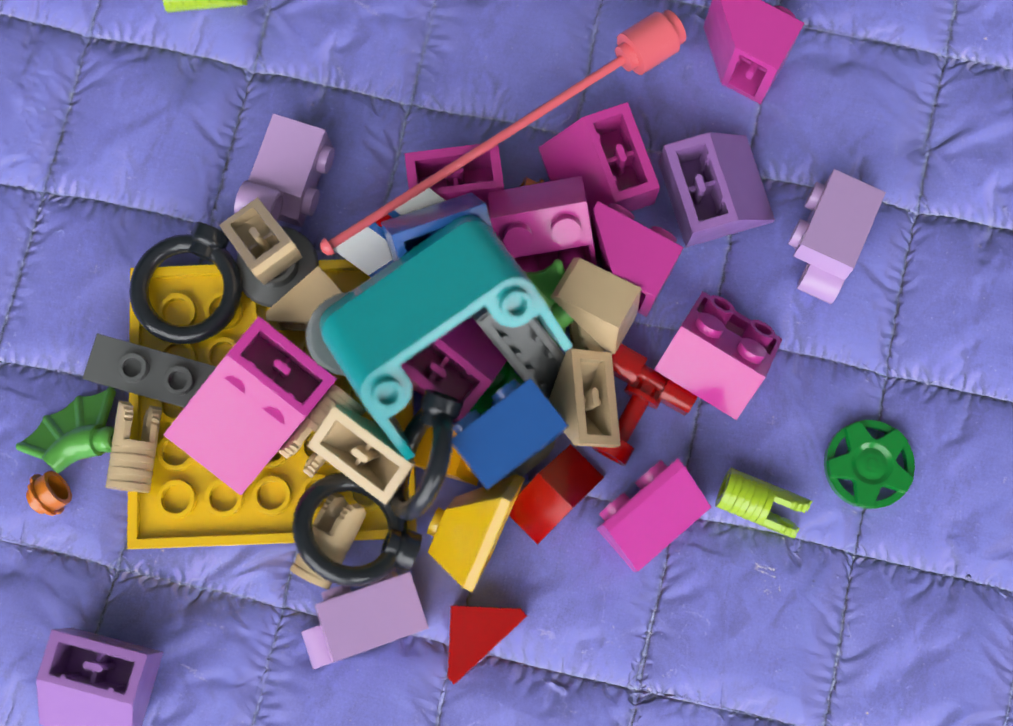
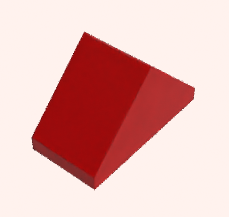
[509,444,604,545]
[448,605,527,685]

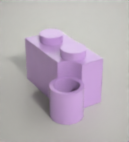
[234,113,335,227]
[788,169,886,304]
[301,568,429,669]

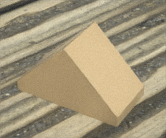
[219,197,303,285]
[550,258,642,354]
[266,266,343,331]
[549,348,621,448]
[307,405,416,505]

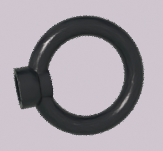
[129,222,242,344]
[390,389,464,521]
[292,472,422,586]

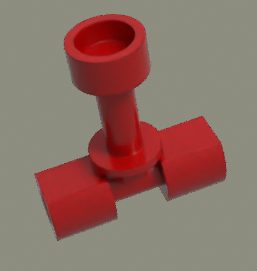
[592,343,697,466]

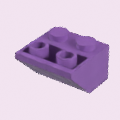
[658,132,775,247]
[36,628,163,726]

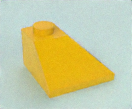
[426,474,525,592]

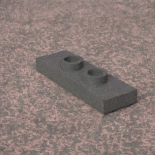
[472,307,565,401]
[82,333,216,408]

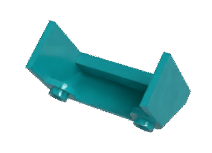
[319,215,573,461]

